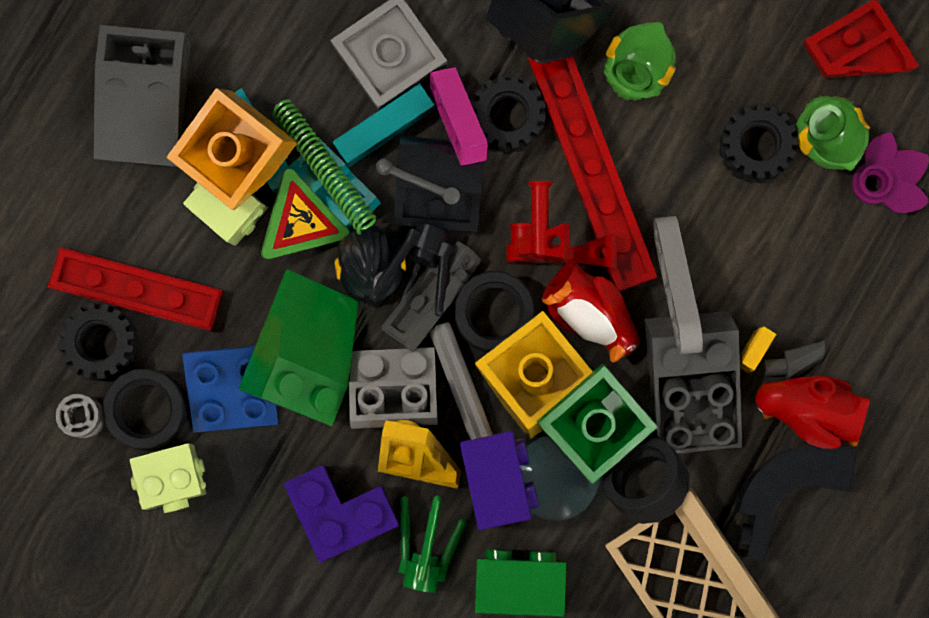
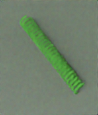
[273,99,376,234]

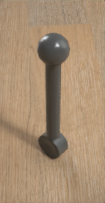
[376,158,460,205]

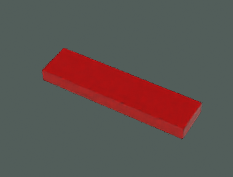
[48,247,224,332]

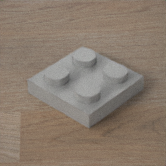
[330,0,447,111]

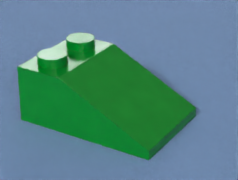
[238,269,358,426]

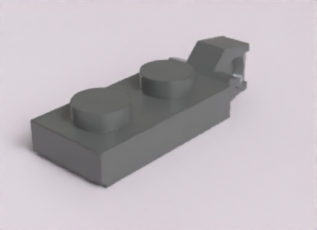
[381,241,481,352]

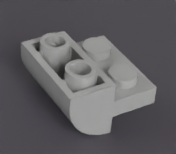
[349,347,438,429]

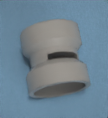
[56,394,105,438]

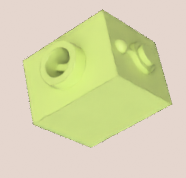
[183,182,268,246]
[129,443,206,513]

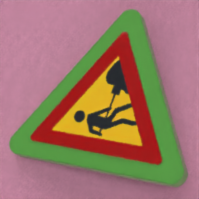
[261,169,349,259]

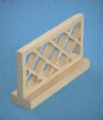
[605,487,779,618]

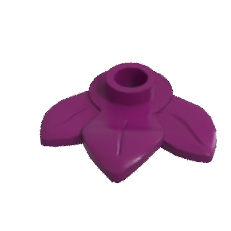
[852,132,929,214]

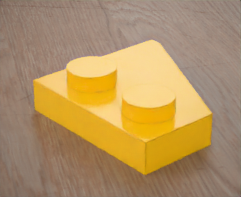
[378,420,461,489]

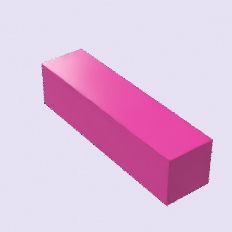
[430,67,488,166]

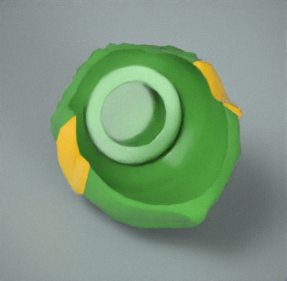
[604,22,676,101]
[795,95,870,171]

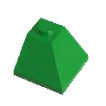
[537,364,658,484]

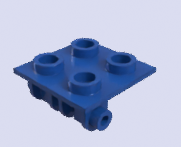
[182,346,278,433]

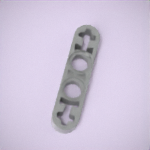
[654,216,703,355]

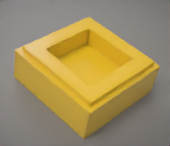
[739,326,777,373]

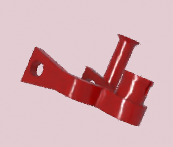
[506,181,617,269]

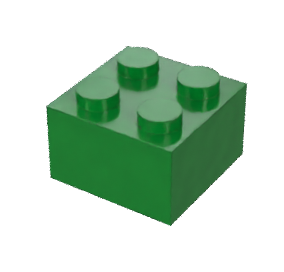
[474,549,566,617]

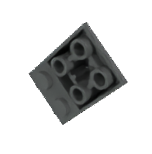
[94,25,192,168]
[645,311,742,454]

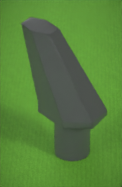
[763,340,825,380]

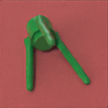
[398,496,467,593]

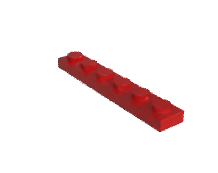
[528,55,658,292]

